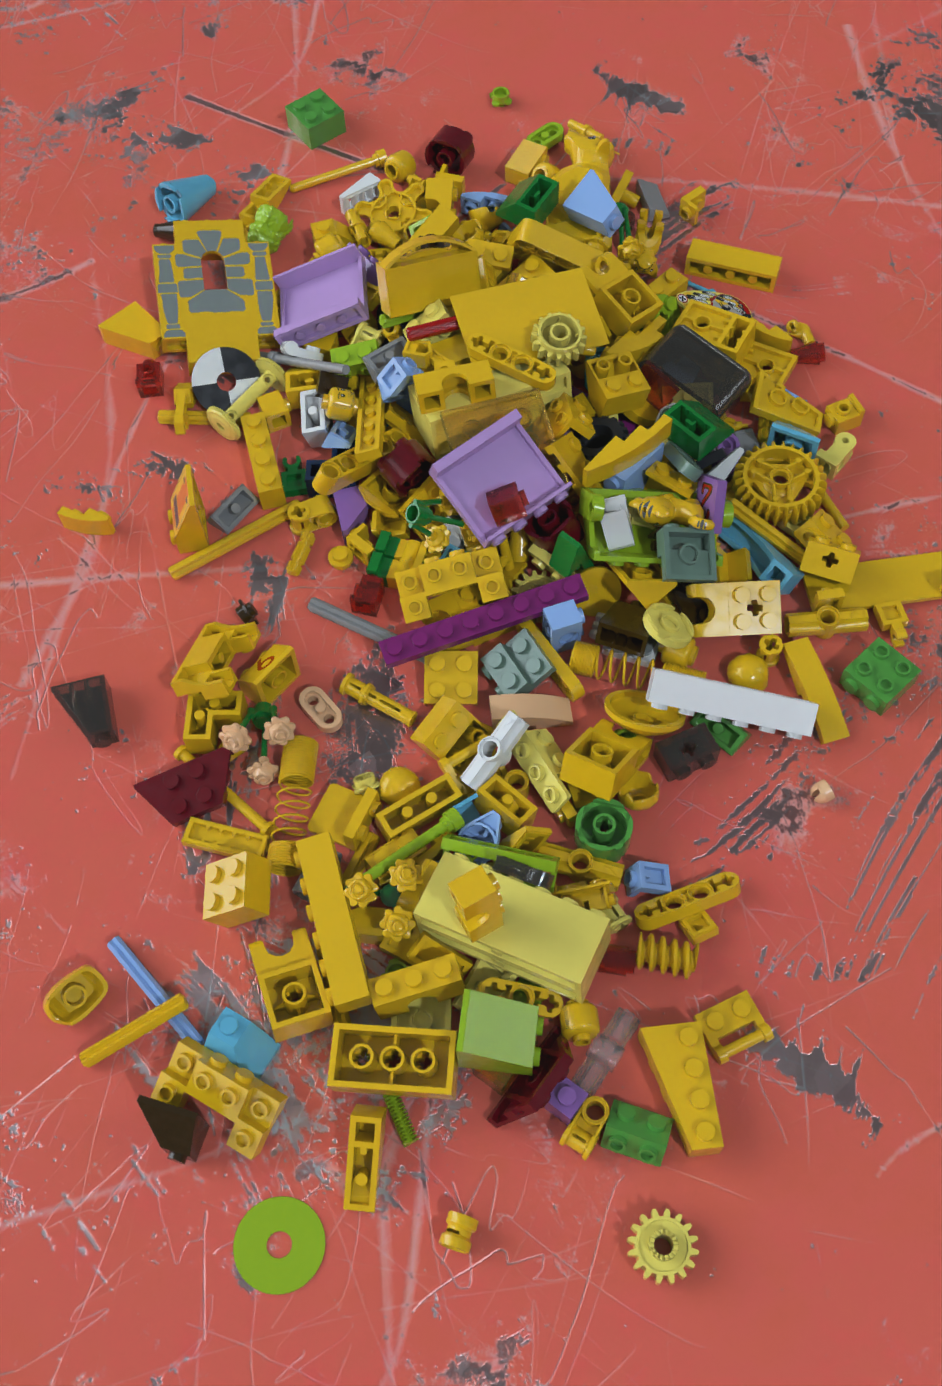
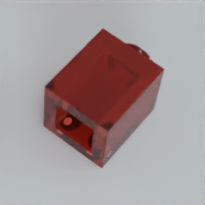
[486,482,529,527]

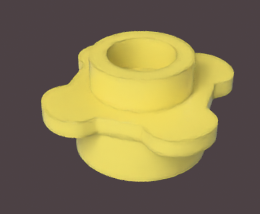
[352,772,380,795]

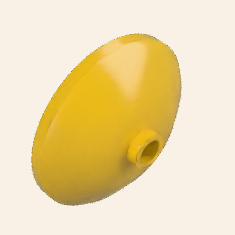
[604,689,686,736]

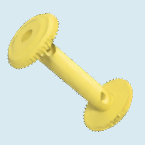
[207,357,285,441]

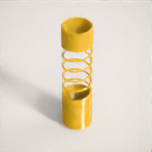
[569,640,707,690]
[267,735,319,877]

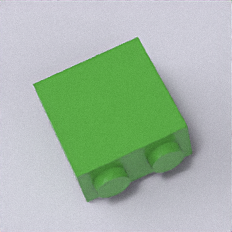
[839,637,922,716]

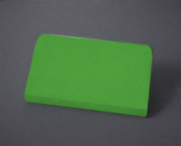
[689,712,752,756]

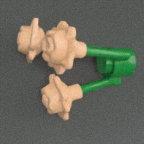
[218,702,296,785]

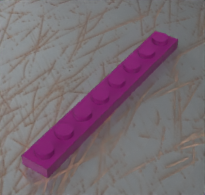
[378,573,589,669]

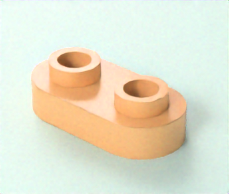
[299,686,343,733]

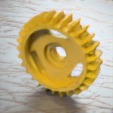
[732,441,827,527]

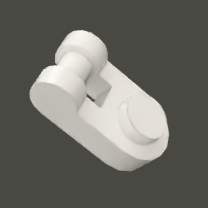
[280,341,324,361]

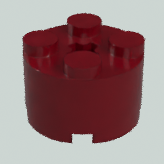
[425,125,475,175]
[377,437,436,497]
[524,499,584,555]

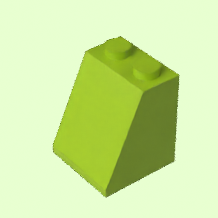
[456,989,544,1076]

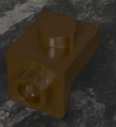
[315,370,351,398]

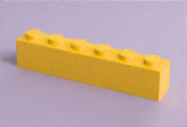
[293,831,373,1014]

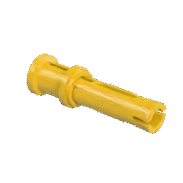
[339,672,418,727]

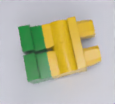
[366,530,442,589]

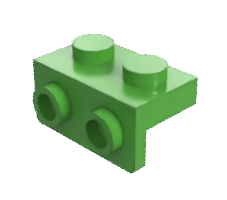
[600,1099,674,1167]

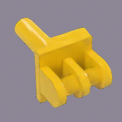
[499,535,527,590]

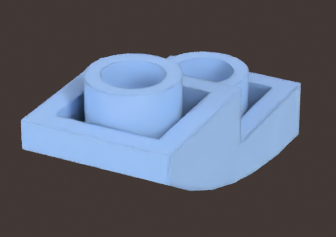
[460,192,508,215]

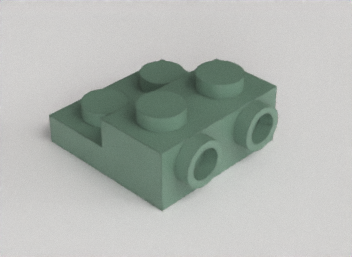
[656,523,717,583]
[480,628,557,695]

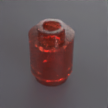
[598,944,636,976]

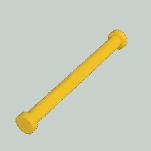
[173,745,275,836]

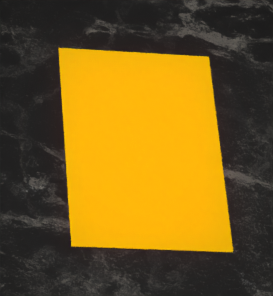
[449,267,610,370]

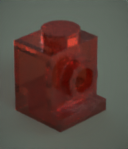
[135,359,164,398]
[349,574,385,617]

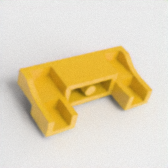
[394,546,510,624]
[170,621,261,700]
[151,1036,288,1160]

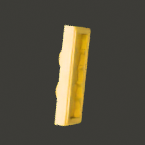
[181,817,271,858]

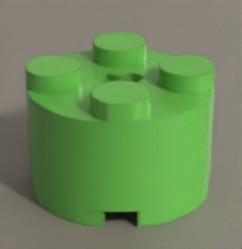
[574,798,633,862]

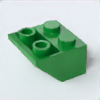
[495,174,559,225]
[662,400,734,462]

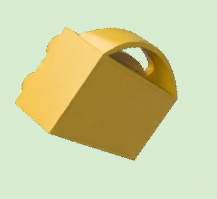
[375,235,481,318]

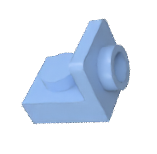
[377,357,420,397]
[624,860,672,897]

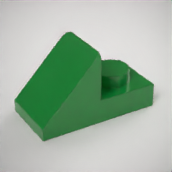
[549,530,594,578]

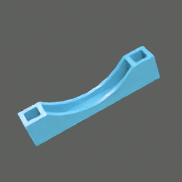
[696,480,805,595]

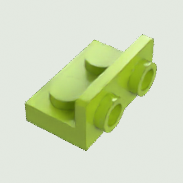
[330,339,379,379]

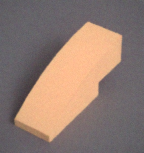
[489,693,573,730]

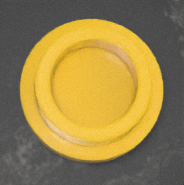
[328,546,354,570]

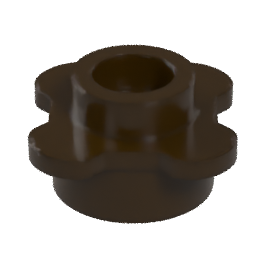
[235,599,259,625]

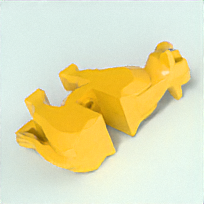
[519,130,615,273]

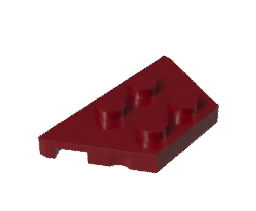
[133,747,234,827]
[486,1025,574,1128]

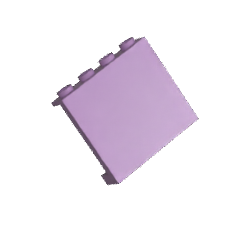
[273,243,369,347]
[429,409,572,549]

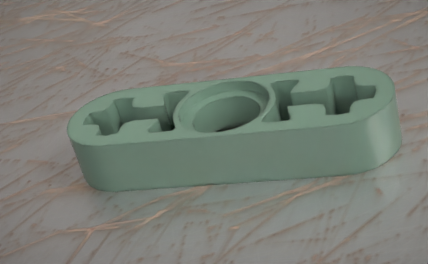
[663,440,704,482]

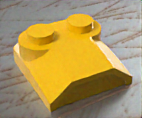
[358,469,410,518]

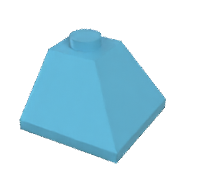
[767,420,821,459]
[204,1007,281,1079]

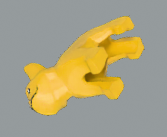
[631,208,664,278]

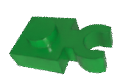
[281,456,308,498]

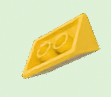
[605,561,677,610]

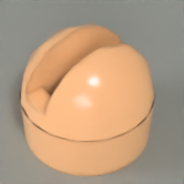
[810,779,835,804]

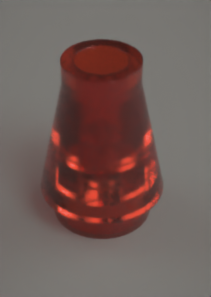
[790,341,826,365]

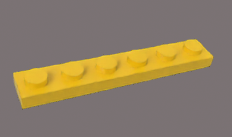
[354,375,385,463]

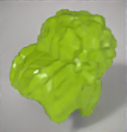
[247,204,294,254]

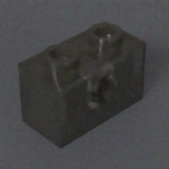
[653,723,720,782]

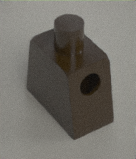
[595,600,649,658]

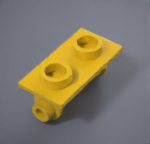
[553,879,617,911]

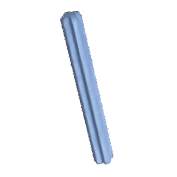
[107,936,205,1045]

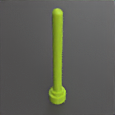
[344,807,465,890]

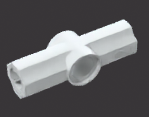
[460,710,530,792]

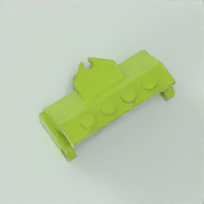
[578,487,734,567]

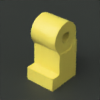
[815,432,856,480]

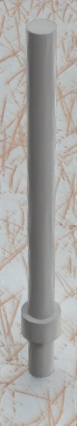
[260,351,350,375]

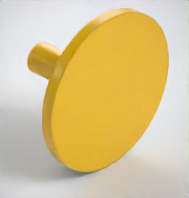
[576,566,621,616]

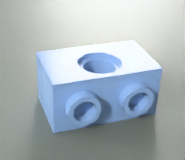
[542,599,585,653]

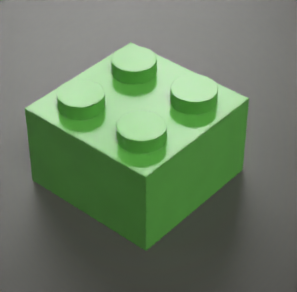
[285,88,346,150]

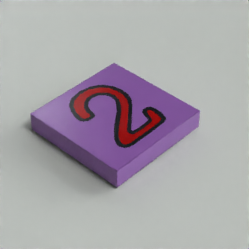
[696,474,727,534]

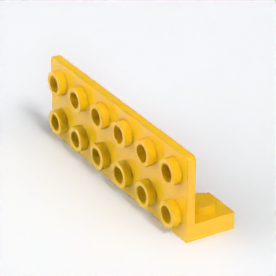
[802,551,942,611]

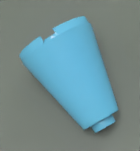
[154,174,217,222]

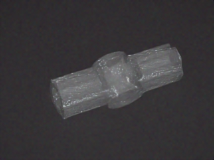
[571,1007,641,1098]

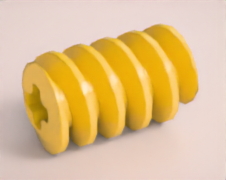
[635,932,700,980]

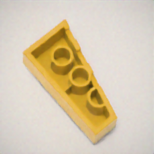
[637,1021,724,1157]

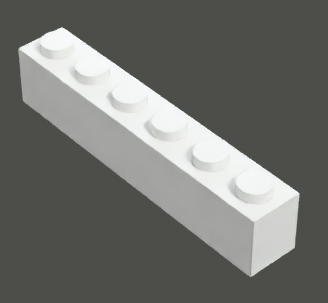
[645,667,819,740]

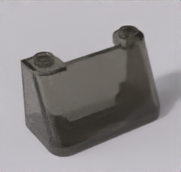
[638,325,751,421]

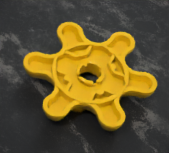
[354,178,432,244]

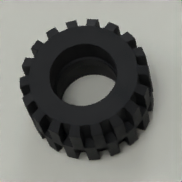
[574,416,629,482]

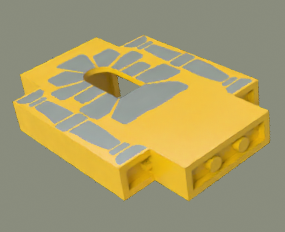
[152,219,280,376]

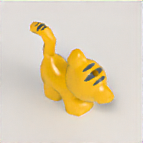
[628,493,715,531]

